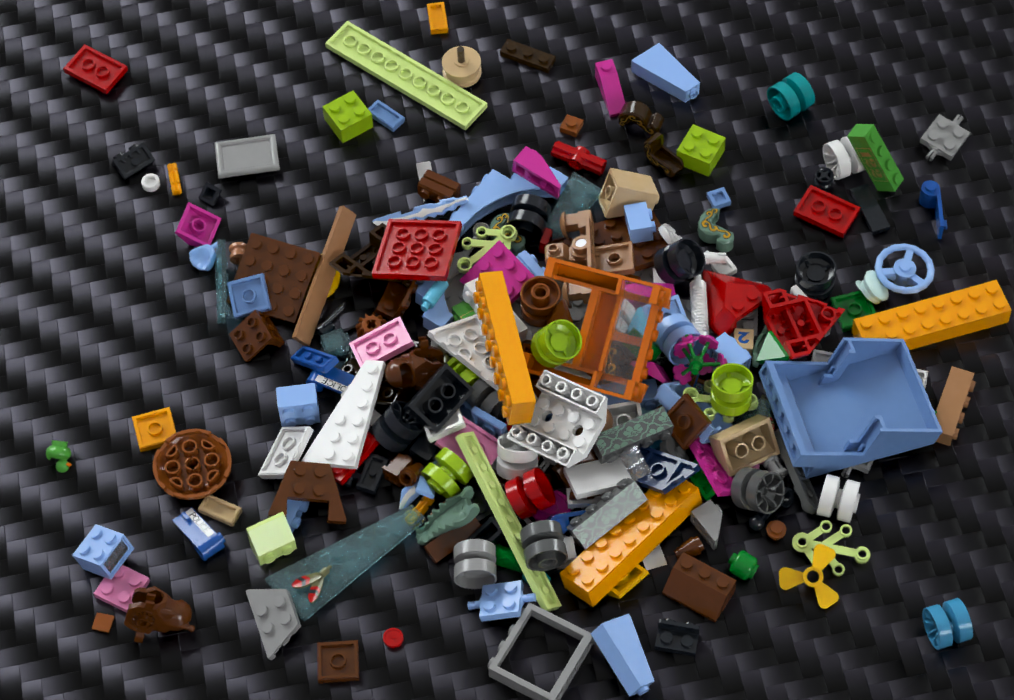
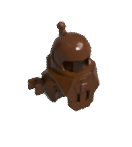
[384,336,444,390]
[124,586,195,643]

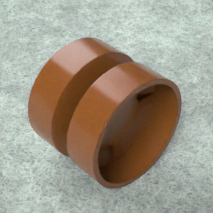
[520,276,561,327]

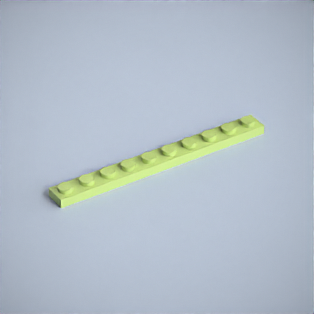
[455,431,562,612]

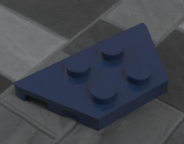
[631,447,700,495]

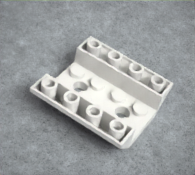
[506,370,608,468]

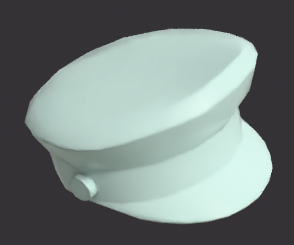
[856,270,889,304]

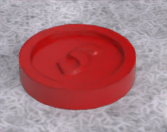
[383,628,404,648]

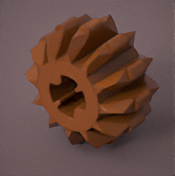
[356,312,387,338]

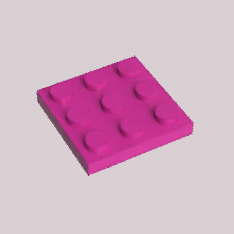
[460,240,535,305]

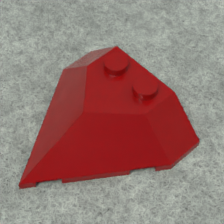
[702,270,772,337]
[762,288,845,360]

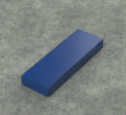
[291,346,339,374]

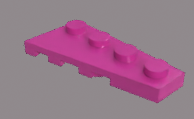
[689,437,734,497]

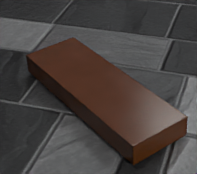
[423,517,481,563]

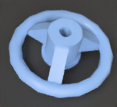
[874,243,935,295]

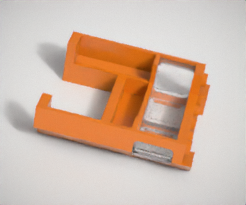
[523,257,672,403]

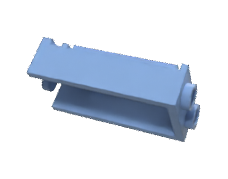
[654,381,733,444]

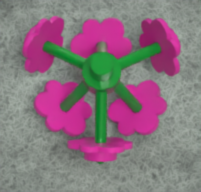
[672,334,727,385]

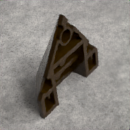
[330,223,411,284]

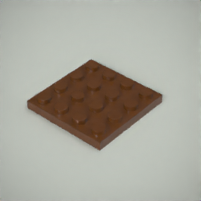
[594,211,668,276]
[226,232,321,325]

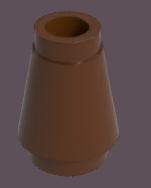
[399,463,424,487]
[673,536,705,559]

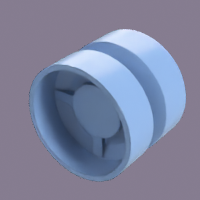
[655,313,704,366]

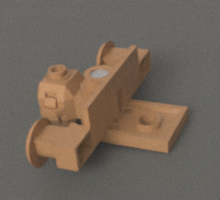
[545,210,635,308]

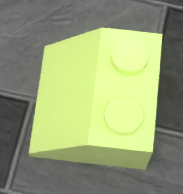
[246,511,297,566]

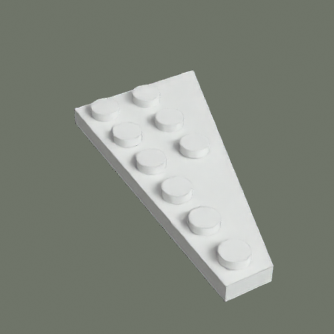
[427,314,538,401]
[301,360,386,469]

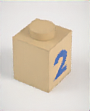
[733,328,754,359]

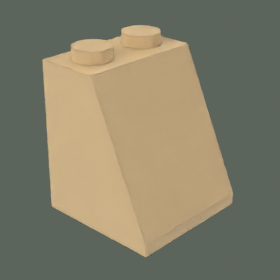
[598,168,659,218]

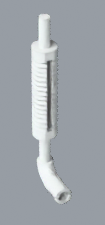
[689,251,726,336]

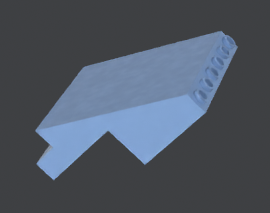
[758,337,943,479]

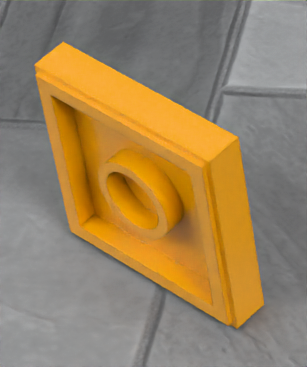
[132,407,176,452]

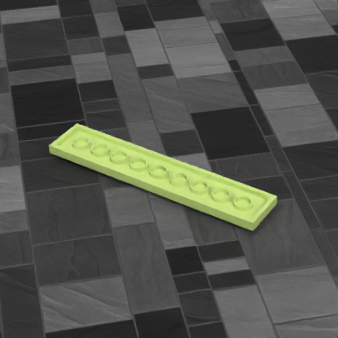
[325,21,487,131]

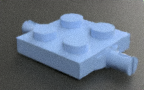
[467,580,536,622]

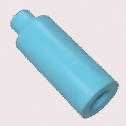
[420,281,449,312]

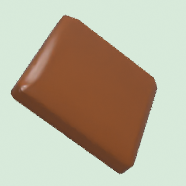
[92,612,114,633]

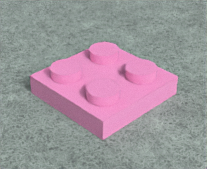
[93,561,150,613]

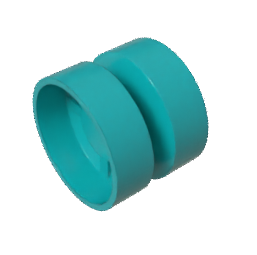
[767,72,815,121]

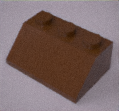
[662,552,737,622]

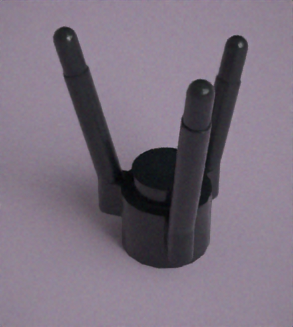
[316,302,356,340]

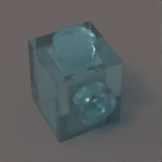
[320,328,351,357]

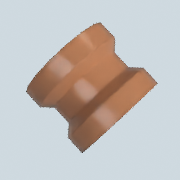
[229,242,247,265]

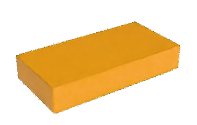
[427,2,448,35]

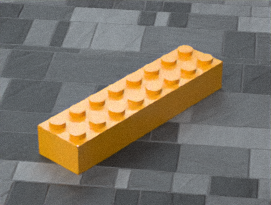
[473,271,536,425]
[852,280,1012,350]
[560,480,702,607]

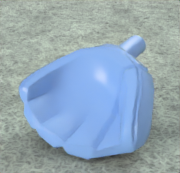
[189,240,221,271]

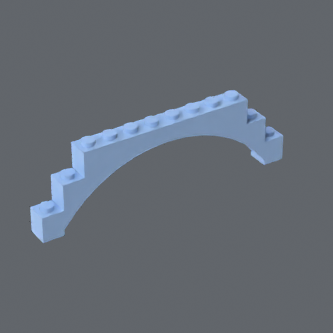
[411,167,568,330]

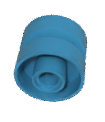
[922,598,973,650]

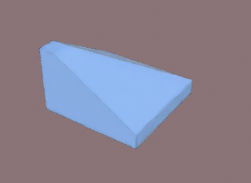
[415,475,435,499]

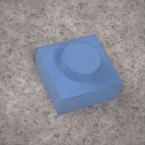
[706,187,731,209]

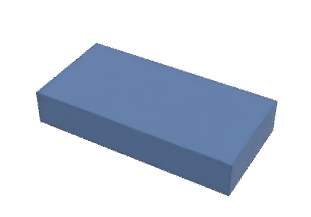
[368,100,405,132]

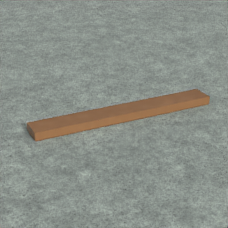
[292,205,357,346]

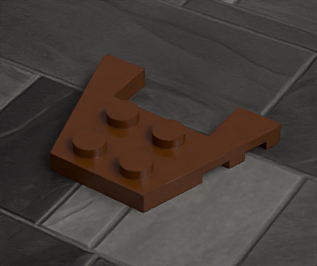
[267,461,346,524]

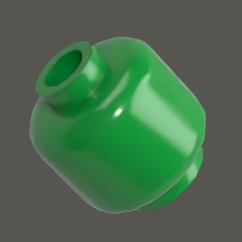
[728,550,759,580]

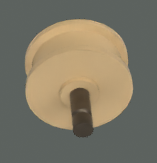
[442,46,482,88]

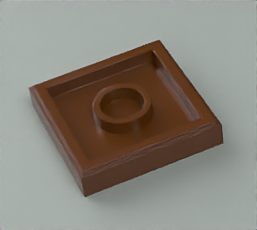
[667,394,712,450]
[317,640,360,683]

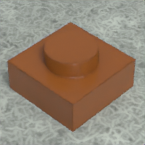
[560,114,584,137]

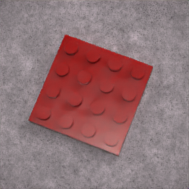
[372,219,462,281]

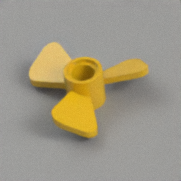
[779,544,839,609]

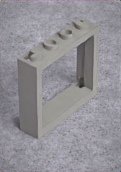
[487,602,594,700]

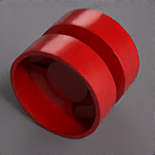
[505,467,556,520]

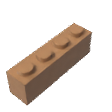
[936,366,976,446]

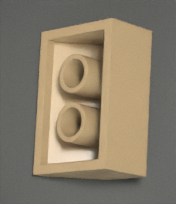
[709,414,780,477]

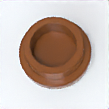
[766,520,786,540]

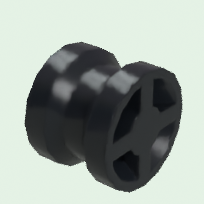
[814,167,834,190]

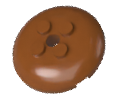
[153,429,232,500]

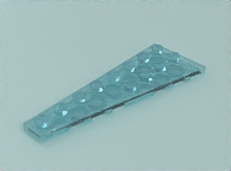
[265,505,426,622]

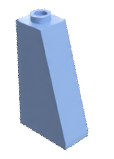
[631,43,700,103]
[591,614,654,697]

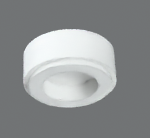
[141,173,160,192]

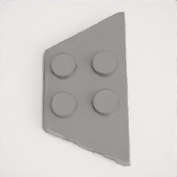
[246,589,301,660]

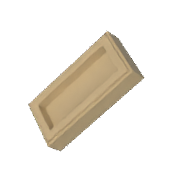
[198,495,242,527]

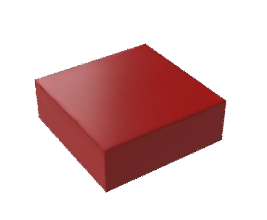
[539,228,553,254]

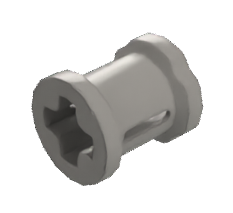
[763,455,788,479]

